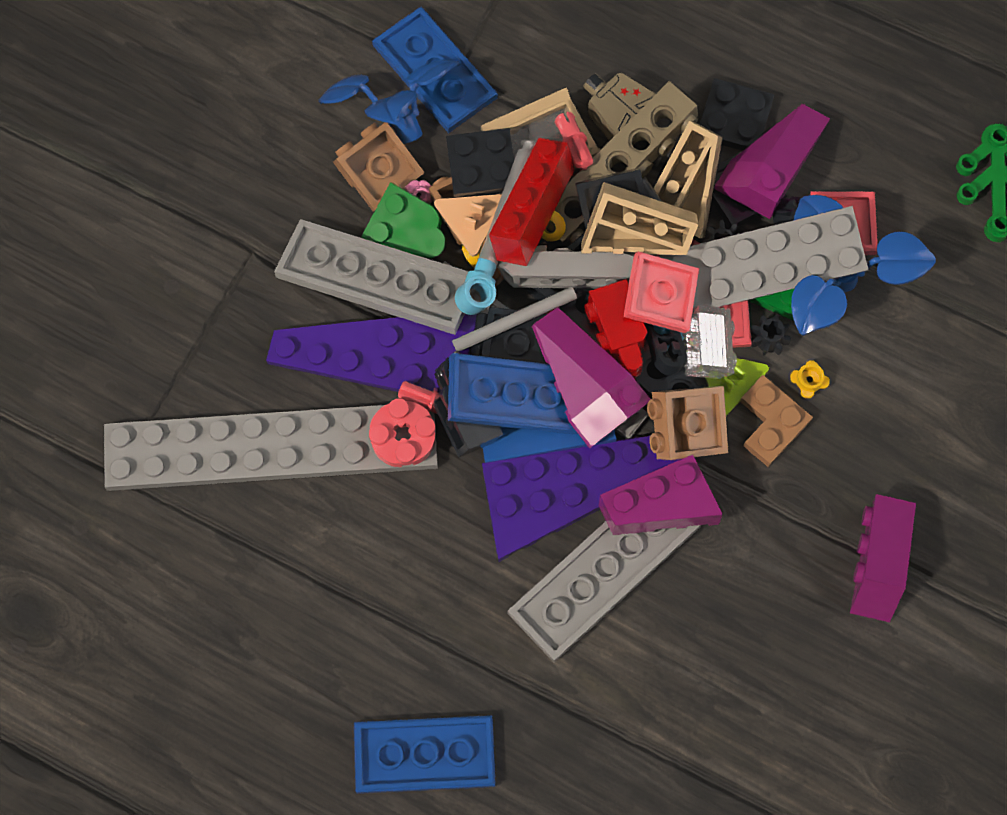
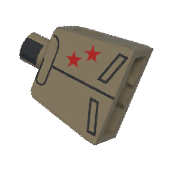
[584,73,655,141]

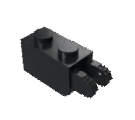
[433,357,503,458]

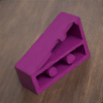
[598,454,723,535]
[850,494,916,622]

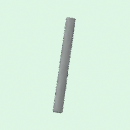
[452,287,577,352]

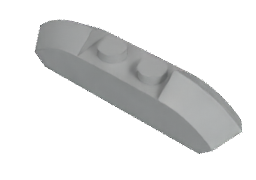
[497,245,636,289]

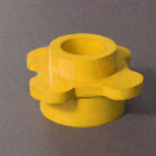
[790,361,830,399]

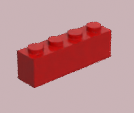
[489,138,575,266]

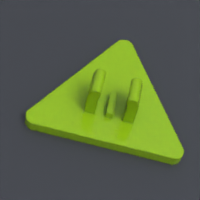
[698,351,769,416]

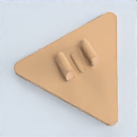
[434,194,502,256]

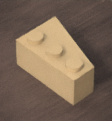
[654,121,722,238]
[581,182,698,255]

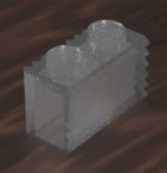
[682,305,737,379]

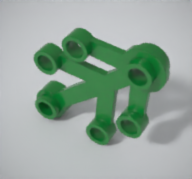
[956,124,1007,242]

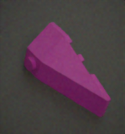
[714,104,830,219]
[532,307,651,448]

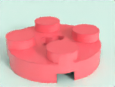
[369,399,436,467]

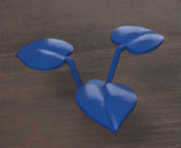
[319,60,460,144]
[791,195,936,335]

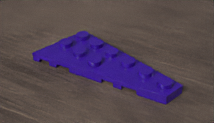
[266,314,477,392]
[482,436,681,562]

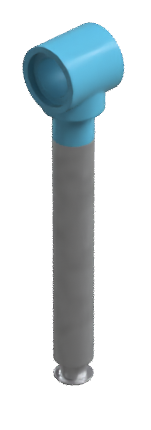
[455,140,536,315]

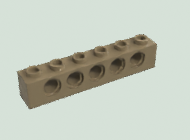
[546,81,698,248]

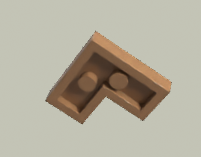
[740,375,813,467]

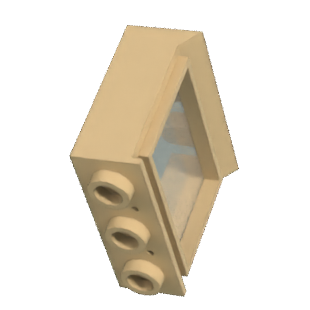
[481,87,600,177]

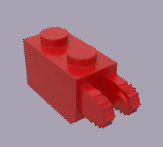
[585,279,647,379]

